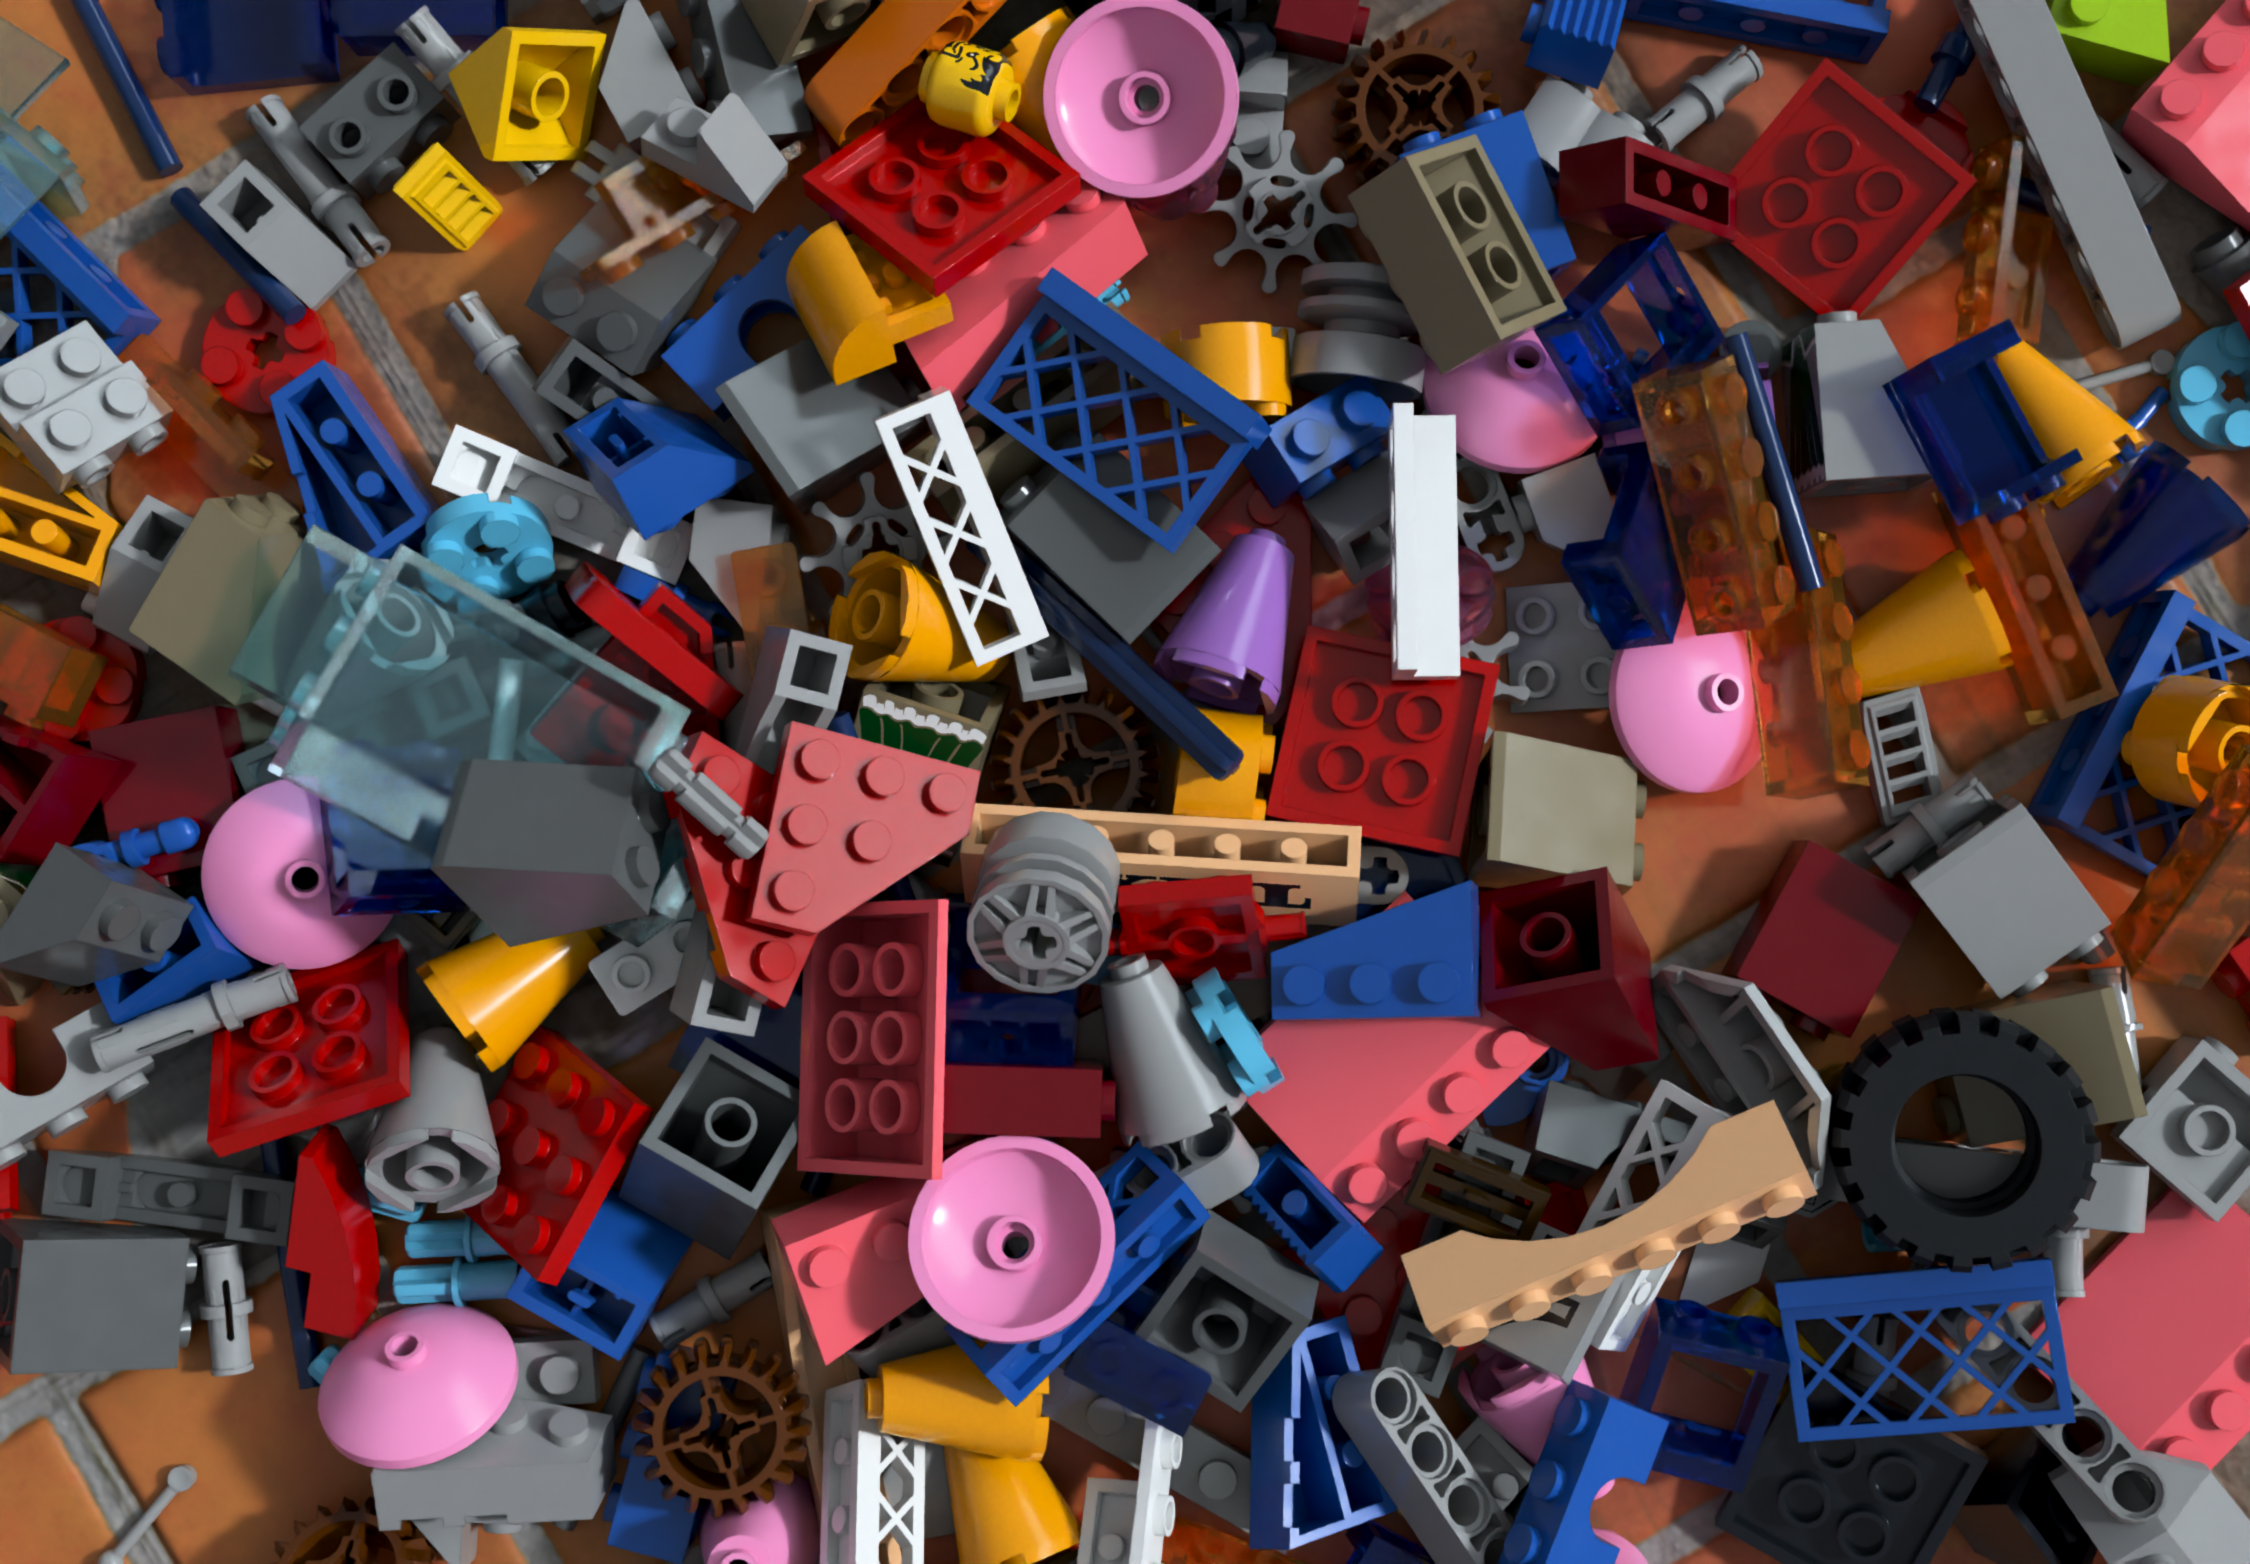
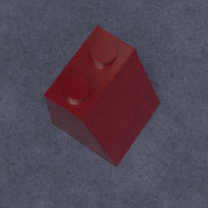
[1479,866,1659,1071]

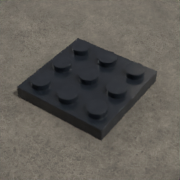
[1715,1357,1989,1564]

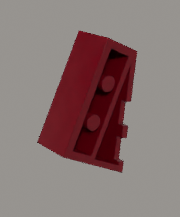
[0,715,124,866]

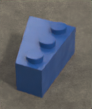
[269,359,440,594]
[1271,880,1482,1021]
[1250,1315,1398,1550]

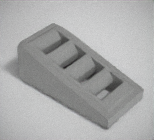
[1846,687,1943,827]

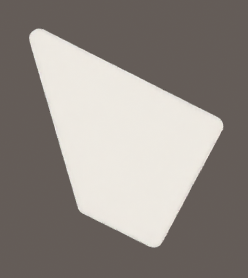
[1676,1239,1770,1317]

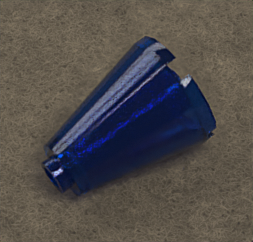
[2061,441,2250,619]

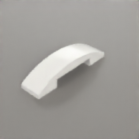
[431,424,693,585]

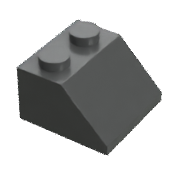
[525,190,718,376]
[0,842,194,987]
[1128,1209,1320,1413]

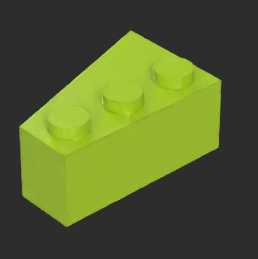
[2045,0,2170,87]

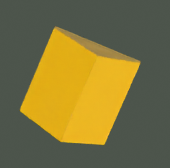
[448,27,606,161]

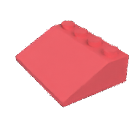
[2120,0,2250,232]
[1245,891,1551,1223]
[797,899,949,1180]
[2028,1186,2250,1470]

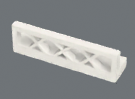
[873,386,1049,667]
[1388,403,1460,680]
[1576,1079,1734,1352]
[820,1379,925,1564]

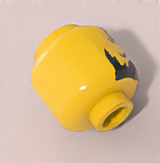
[918,40,1021,138]

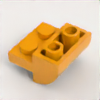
[786,220,954,386]

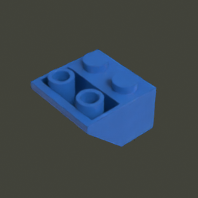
[562,397,755,540]
[505,1186,694,1361]

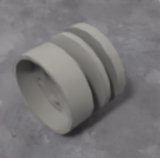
[1290,262,1427,403]
[967,811,1121,994]

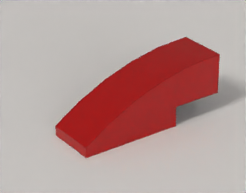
[285,1124,380,1340]

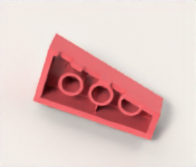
[904,177,1148,412]
[770,1135,1002,1366]

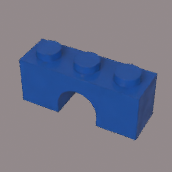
[661,224,811,422]
[603,1344,738,1564]
[1498,1379,1670,1564]

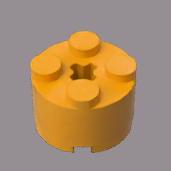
[1160,322,1292,427]
[2121,675,2250,815]
[1170,706,1276,820]

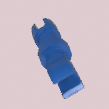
[615,565,736,638]
[73,817,200,868]

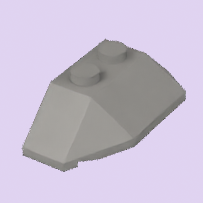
[1652,964,1833,1191]
[2048,1440,2250,1564]

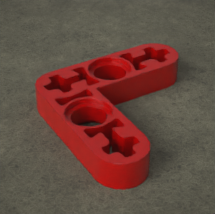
[564,561,744,721]

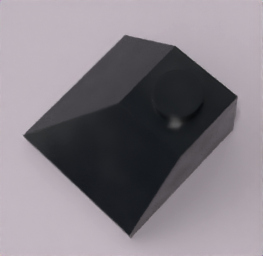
[1953,1426,2098,1564]

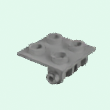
[1505,577,1633,713]

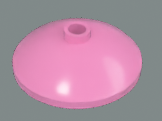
[1043,0,1239,198]
[1422,311,1615,474]
[1608,601,1776,794]
[201,776,404,970]
[908,1135,1116,1344]
[318,1303,519,1470]

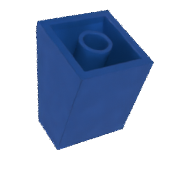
[1394,108,1577,281]

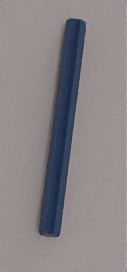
[966,529,1244,781]

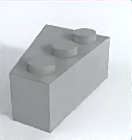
[371,1397,617,1531]

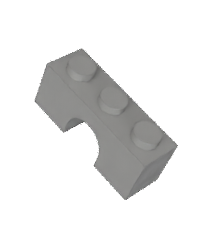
[0,1002,155,1171]

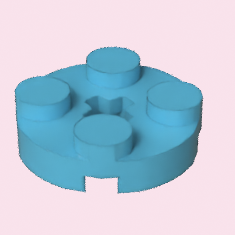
[2166,321,2250,451]
[421,493,555,606]
[1185,967,1285,1098]

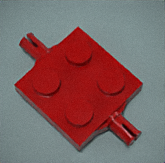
[1107,874,1307,986]

